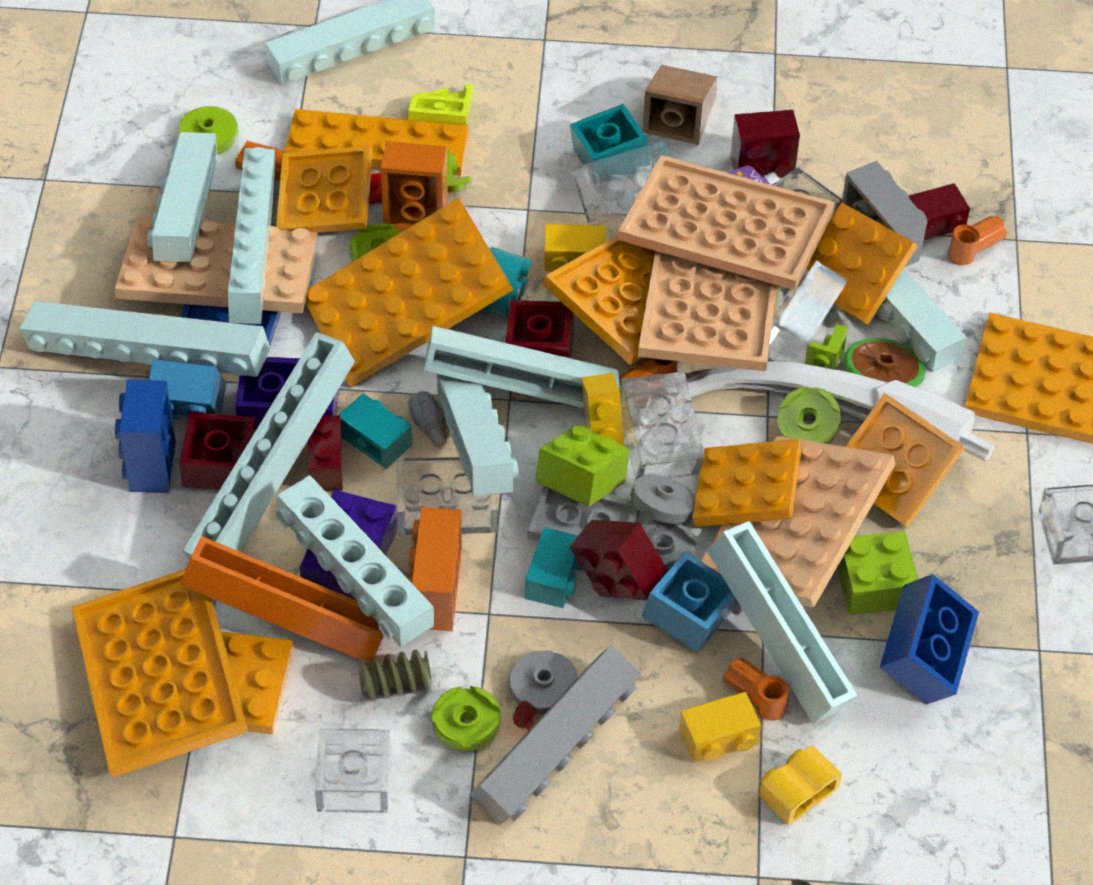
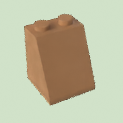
[642,64,718,145]

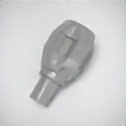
[408,391,447,447]

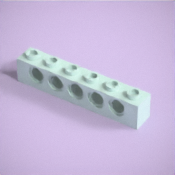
[276,475,434,647]

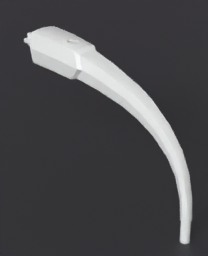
[624,361,995,461]

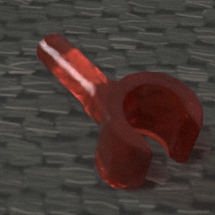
[513,701,537,731]

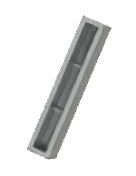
[469,645,641,825]

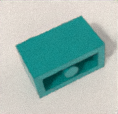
[339,393,412,469]
[525,527,583,608]

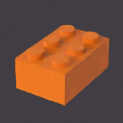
[381,141,448,232]
[406,507,462,631]

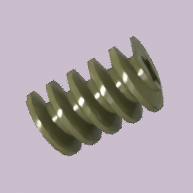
[357,649,431,701]

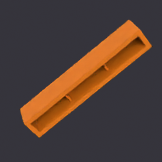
[181,536,384,664]

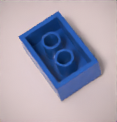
[115,380,176,493]
[880,574,979,704]

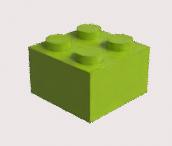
[535,424,630,507]
[837,531,918,615]

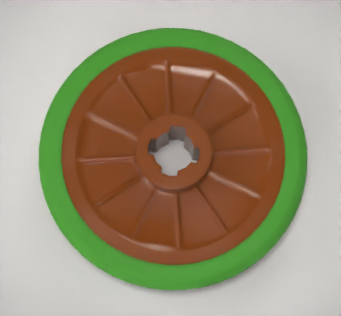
[844,338,925,387]

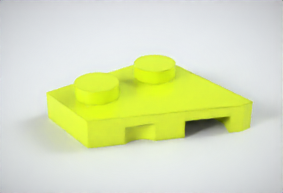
[408,84,474,125]

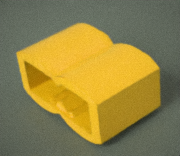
[759,745,842,825]

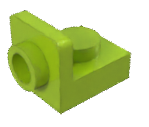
[447,150,472,192]
[805,324,848,370]

